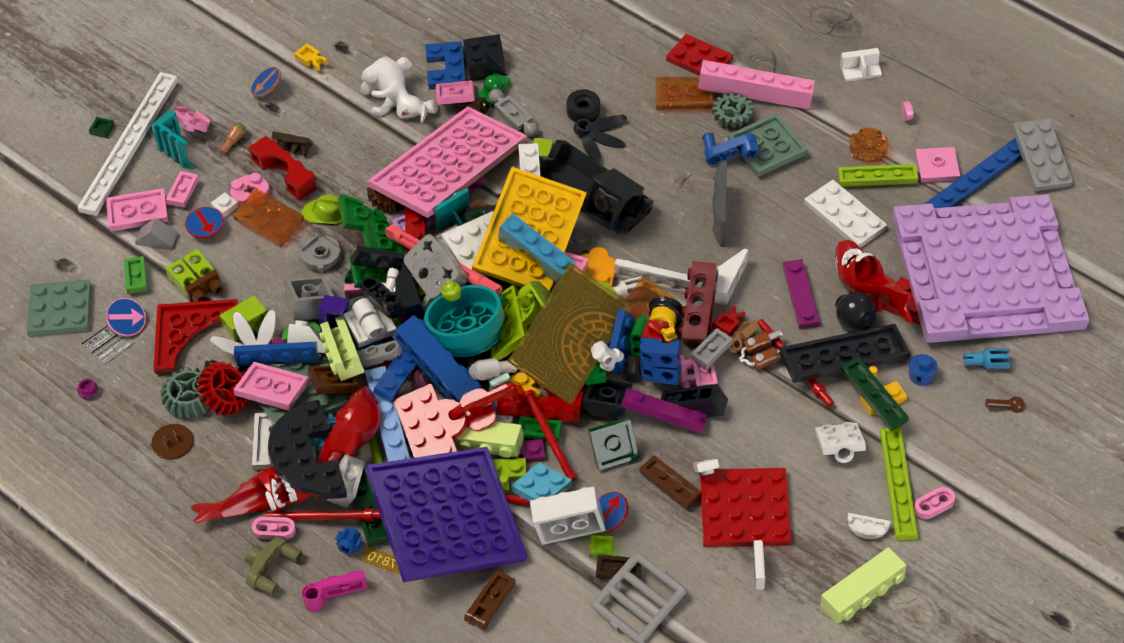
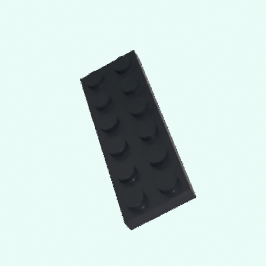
[779,324,911,383]

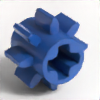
[335,527,363,555]

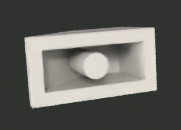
[287,320,326,353]

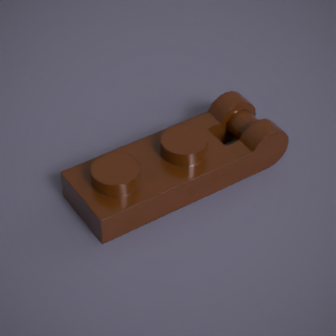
[464,570,516,630]

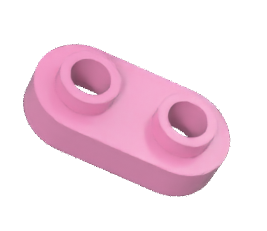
[914,487,955,519]
[252,517,296,540]

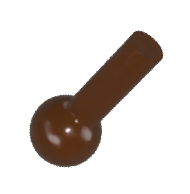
[985,396,1025,412]

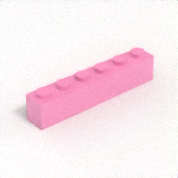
[698,60,815,109]

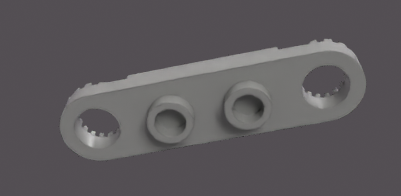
[356,340,403,368]

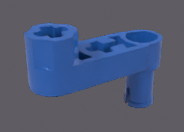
[702,133,760,164]

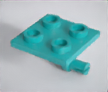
[434,188,469,231]

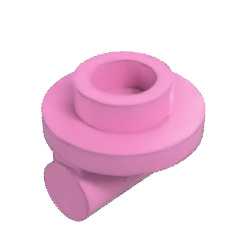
[410,368,428,390]

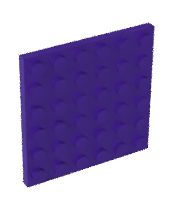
[365,447,528,583]

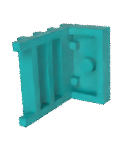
[151,110,194,170]

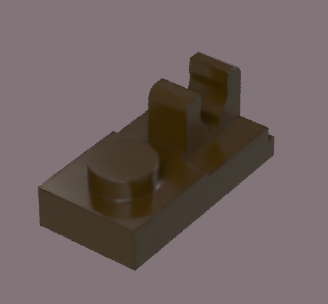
[271,131,314,156]

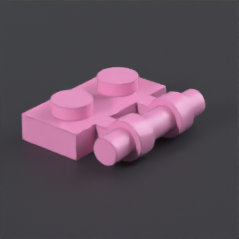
[679,355,718,388]

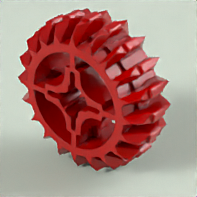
[196,361,250,417]

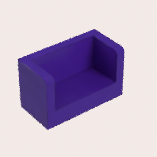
[318,295,350,332]

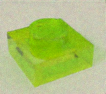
[590,535,613,559]

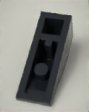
[394,263,425,324]
[661,384,728,418]

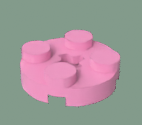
[174,106,210,132]
[230,173,270,209]

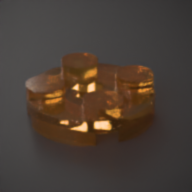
[849,128,889,162]

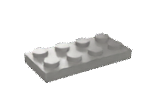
[1011,118,1073,191]

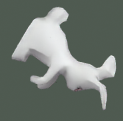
[360,56,438,123]

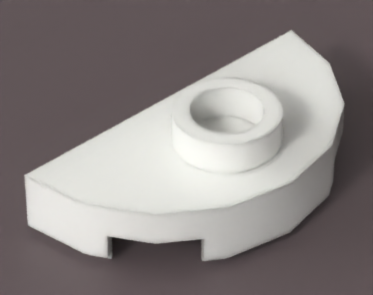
[847,513,891,539]

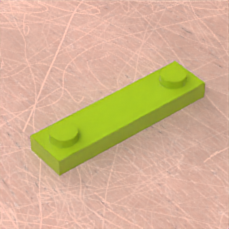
[838,164,918,187]

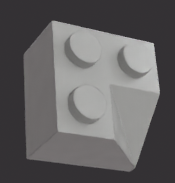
[284,276,334,321]

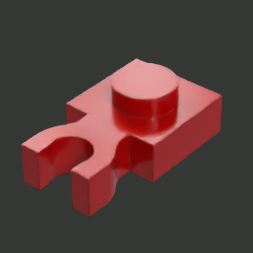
[711,305,746,336]

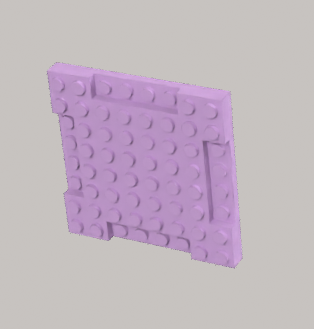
[891,194,1089,343]

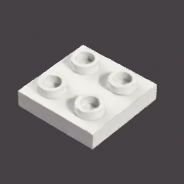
[815,422,866,463]

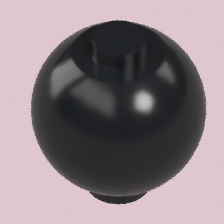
[835,292,877,332]

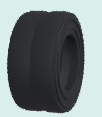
[566,89,601,123]

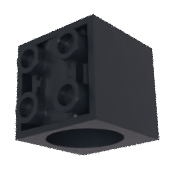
[580,168,645,231]

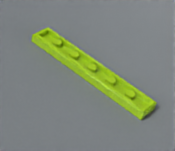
[879,428,918,541]

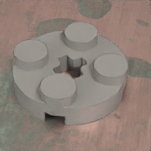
[301,235,341,273]

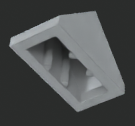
[135,218,178,250]

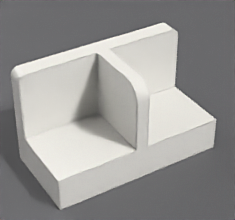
[840,48,882,82]

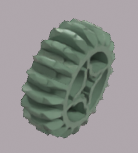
[160,367,210,419]

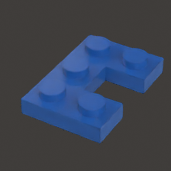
[425,41,465,89]

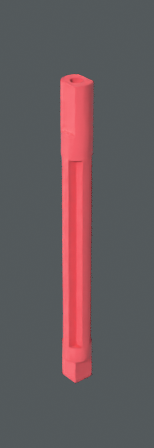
[386,224,502,295]

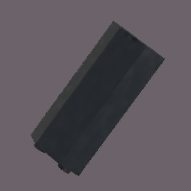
[539,140,654,234]

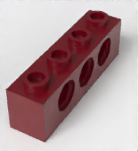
[679,261,719,346]

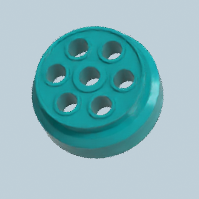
[424,285,505,357]

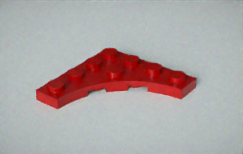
[153,299,239,374]

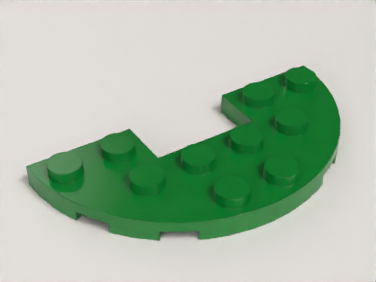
[338,194,405,288]

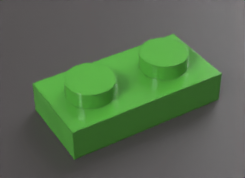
[124,256,148,294]

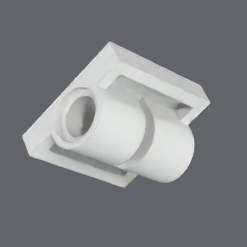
[343,298,396,348]

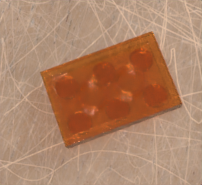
[656,76,713,110]
[233,188,304,247]

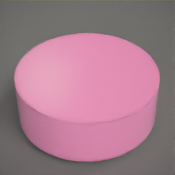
[901,101,914,121]

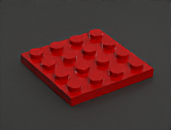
[700,468,791,547]

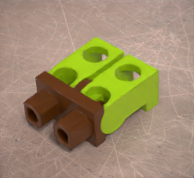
[165,249,223,302]

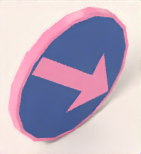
[106,298,146,337]

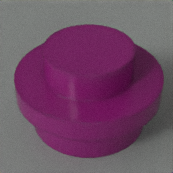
[77,379,98,398]

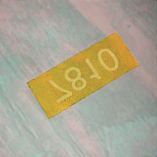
[359,546,399,574]

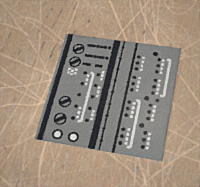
[81,325,134,365]

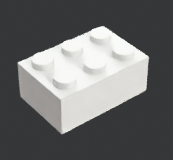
[530,487,606,545]

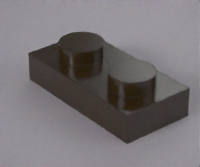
[596,554,641,581]

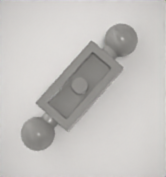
[489,89,539,138]

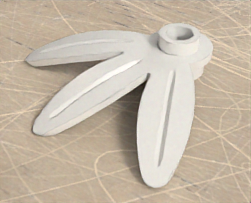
[210,310,276,356]

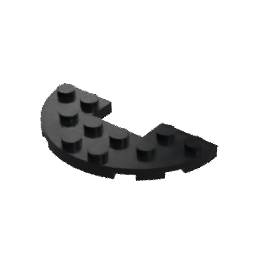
[268,400,347,499]

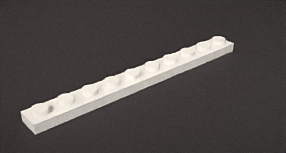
[78,72,178,216]

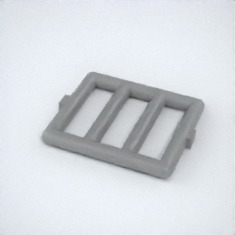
[591,552,687,643]

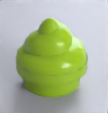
[441,280,461,302]

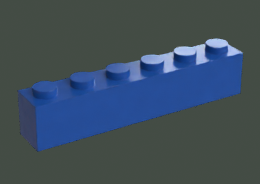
[392,315,497,410]

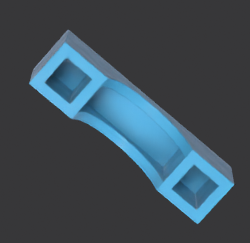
[498,213,576,286]

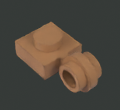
[727,320,760,353]

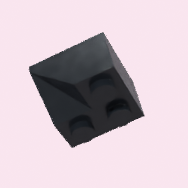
[463,34,506,81]

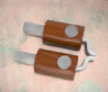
[739,330,788,371]

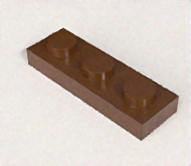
[639,455,701,510]

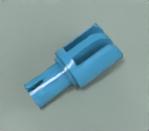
[963,348,1011,369]

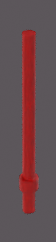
[757,319,835,407]
[265,508,381,521]

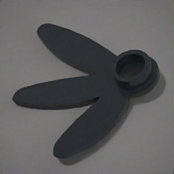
[573,115,627,162]

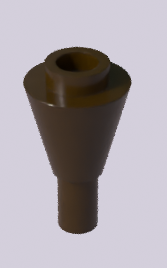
[454,97,489,115]

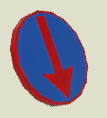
[185,207,224,238]
[599,491,629,533]

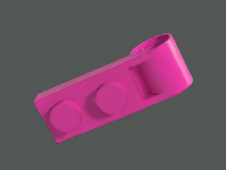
[302,570,368,612]

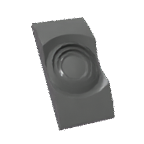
[712,161,727,247]

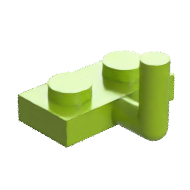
[492,458,526,494]

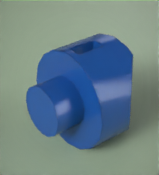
[908,354,938,386]

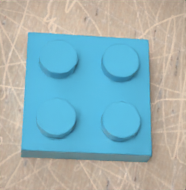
[511,462,572,502]

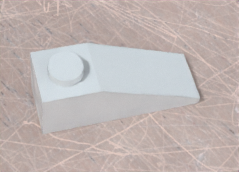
[702,249,748,306]

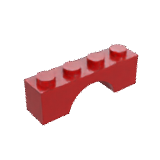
[248,136,317,201]
[497,383,584,423]

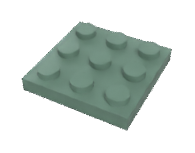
[728,113,808,177]
[27,279,91,337]

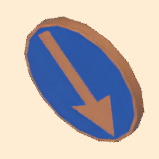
[251,67,281,98]

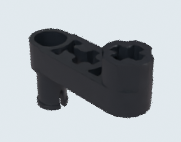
[361,277,403,319]

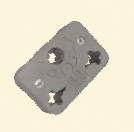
[404,234,468,300]

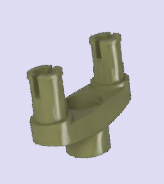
[245,536,303,596]

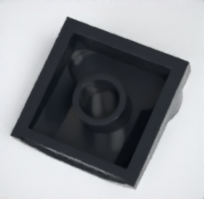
[582,380,633,420]

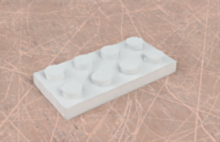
[804,180,887,248]

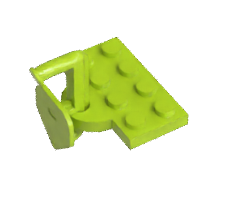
[490,281,553,361]

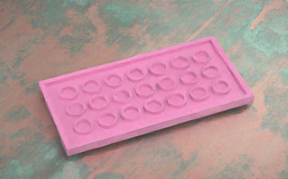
[368,107,527,218]

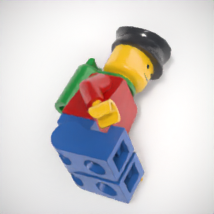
[630,297,683,385]

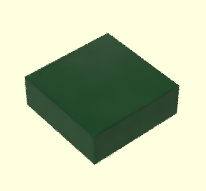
[89,117,115,138]

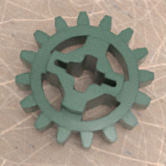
[712,92,754,129]

